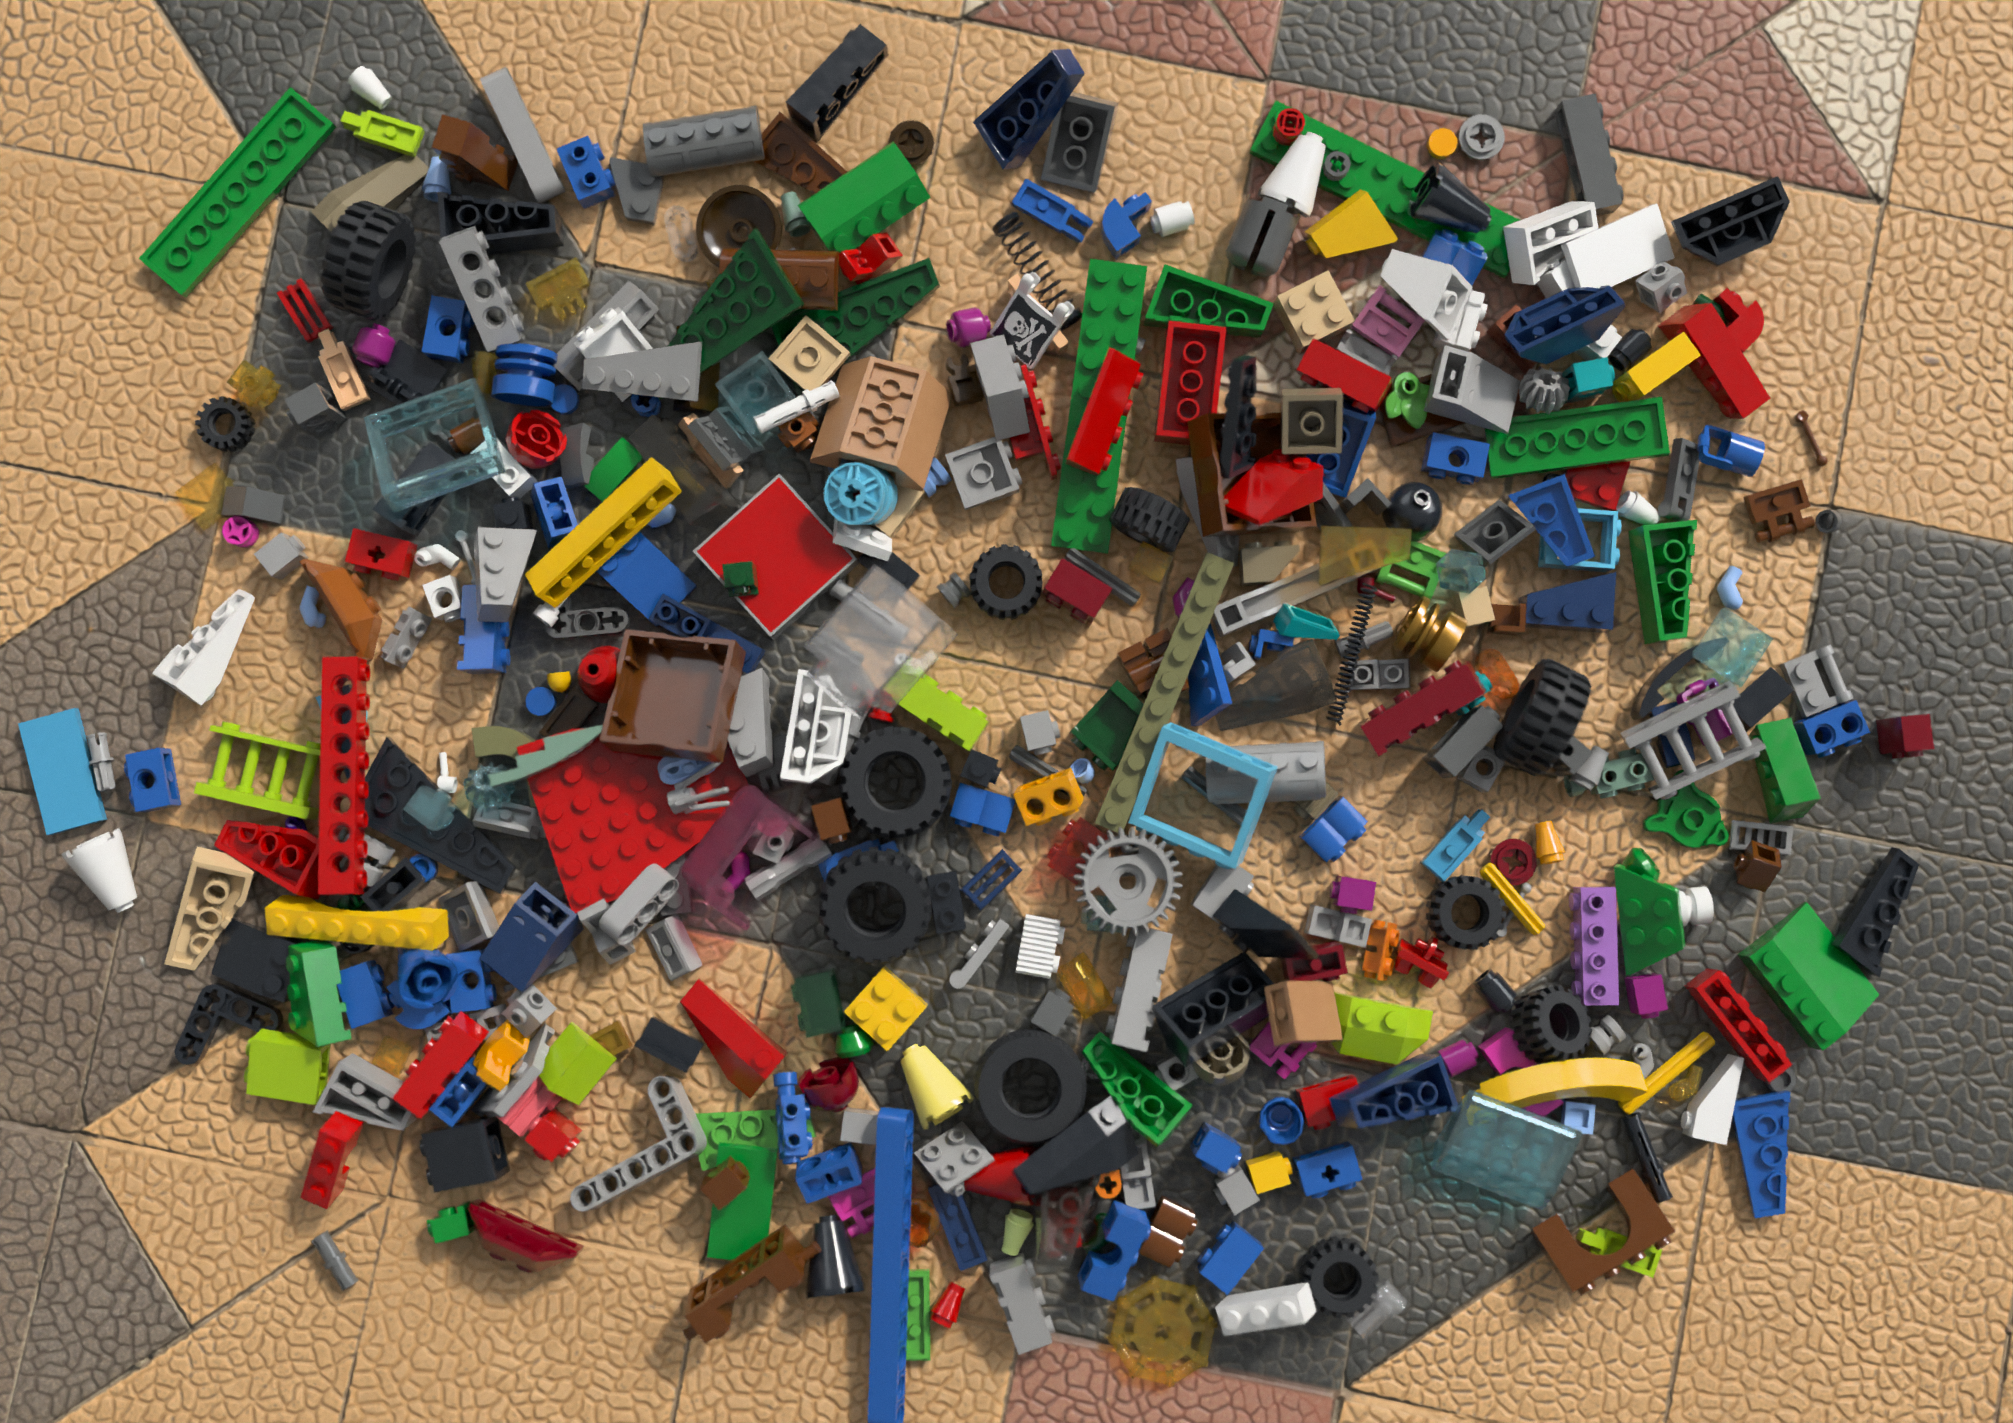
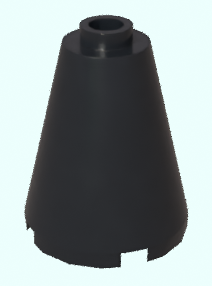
[1407,162,1492,234]
[806,1215,865,1299]

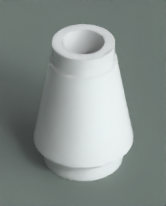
[348,66,392,109]
[1616,490,1661,525]

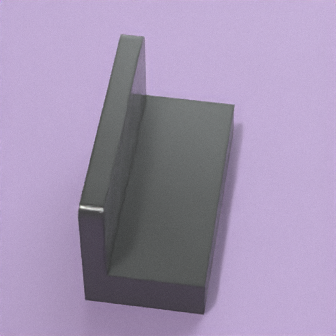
[1339,478,1391,516]

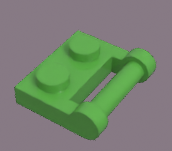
[1375,535,1449,600]

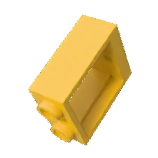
[1612,332,1701,402]

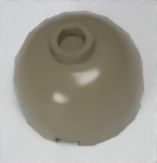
[1192,1034,1250,1086]

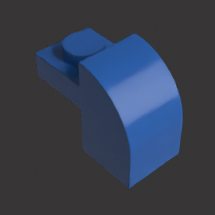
[1101,192,1152,259]
[386,979,452,1029]

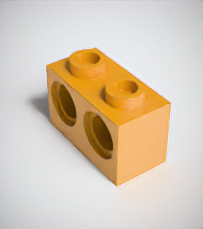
[1013,767,1084,826]

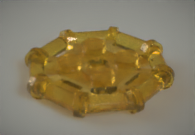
[1108,1275,1218,1388]

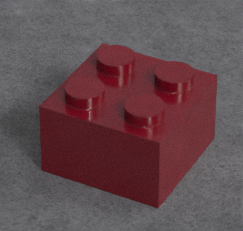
[1043,558,1112,624]

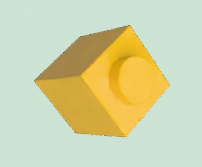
[1245,1151,1293,1194]

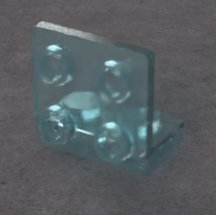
[1692,608,1773,688]

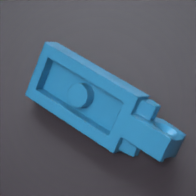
[1420,809,1490,882]

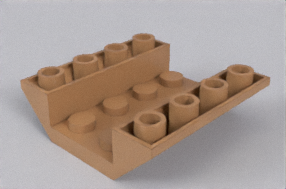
[810,356,952,492]

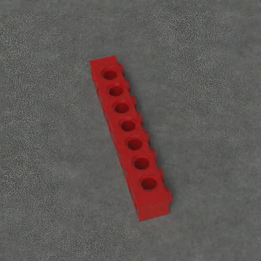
[318,656,371,895]

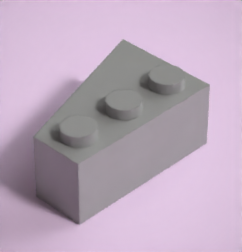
[970,335,1030,441]
[990,1252,1056,1355]

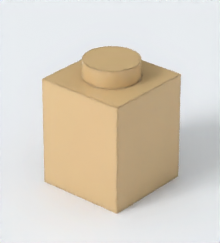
[1453,583,1495,628]

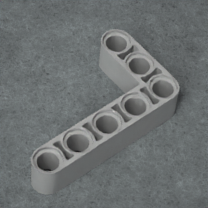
[570,1076,707,1211]

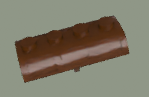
[719,248,839,310]

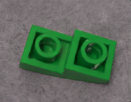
[584,437,644,502]

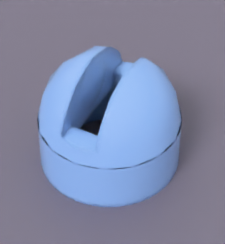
[1071,758,1095,784]

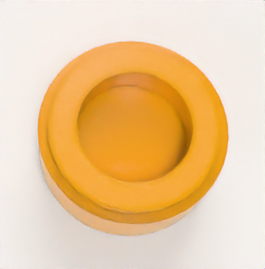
[1427,128,1457,159]

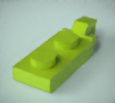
[340,110,425,157]
[1576,1227,1662,1278]

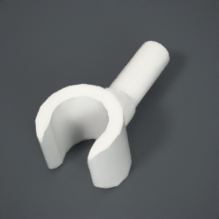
[437,752,458,793]

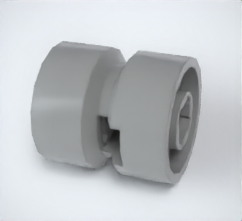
[341,834,395,887]

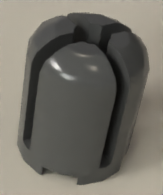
[1226,194,1301,277]

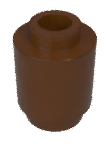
[447,416,492,455]

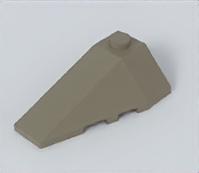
[311,154,429,232]

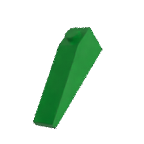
[1082,1032,1192,1148]

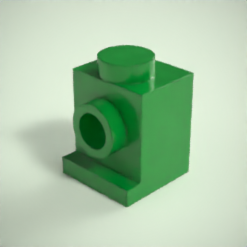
[427,1201,476,1244]

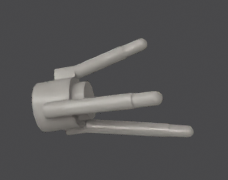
[667,762,730,814]

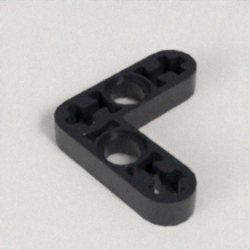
[175,983,284,1065]

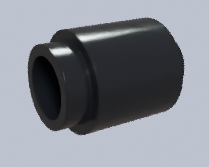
[1608,329,1652,372]
[1473,969,1517,1013]

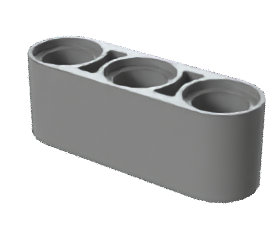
[599,864,679,946]

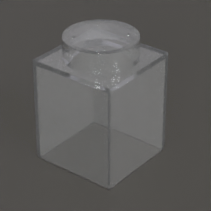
[804,564,958,719]

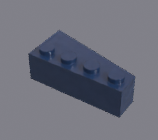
[973,49,1085,170]

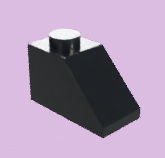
[361,857,426,911]

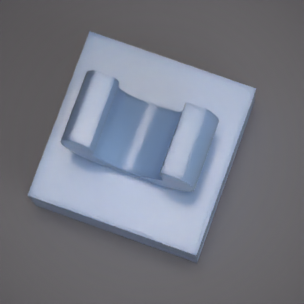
[1560,1100,1596,1135]

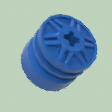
[491,343,558,406]

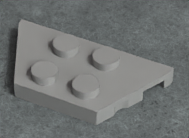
[471,1023,555,1117]

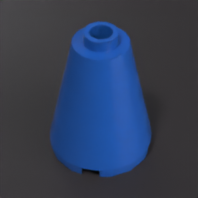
[398,947,459,1009]

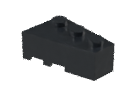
[372,442,464,537]

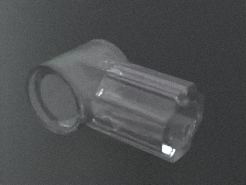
[1346,1278,1407,1339]

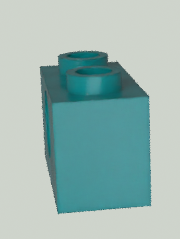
[1562,357,1615,404]

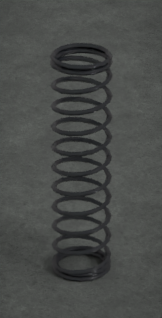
[992,212,1083,331]

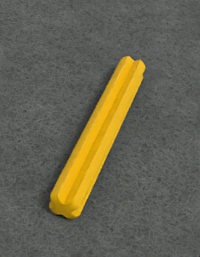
[1618,1032,1716,1115]

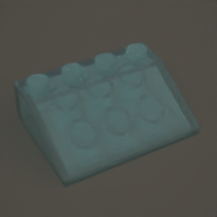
[1432,1089,1582,1211]

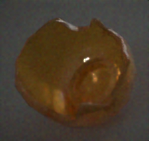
[910,1198,941,1248]

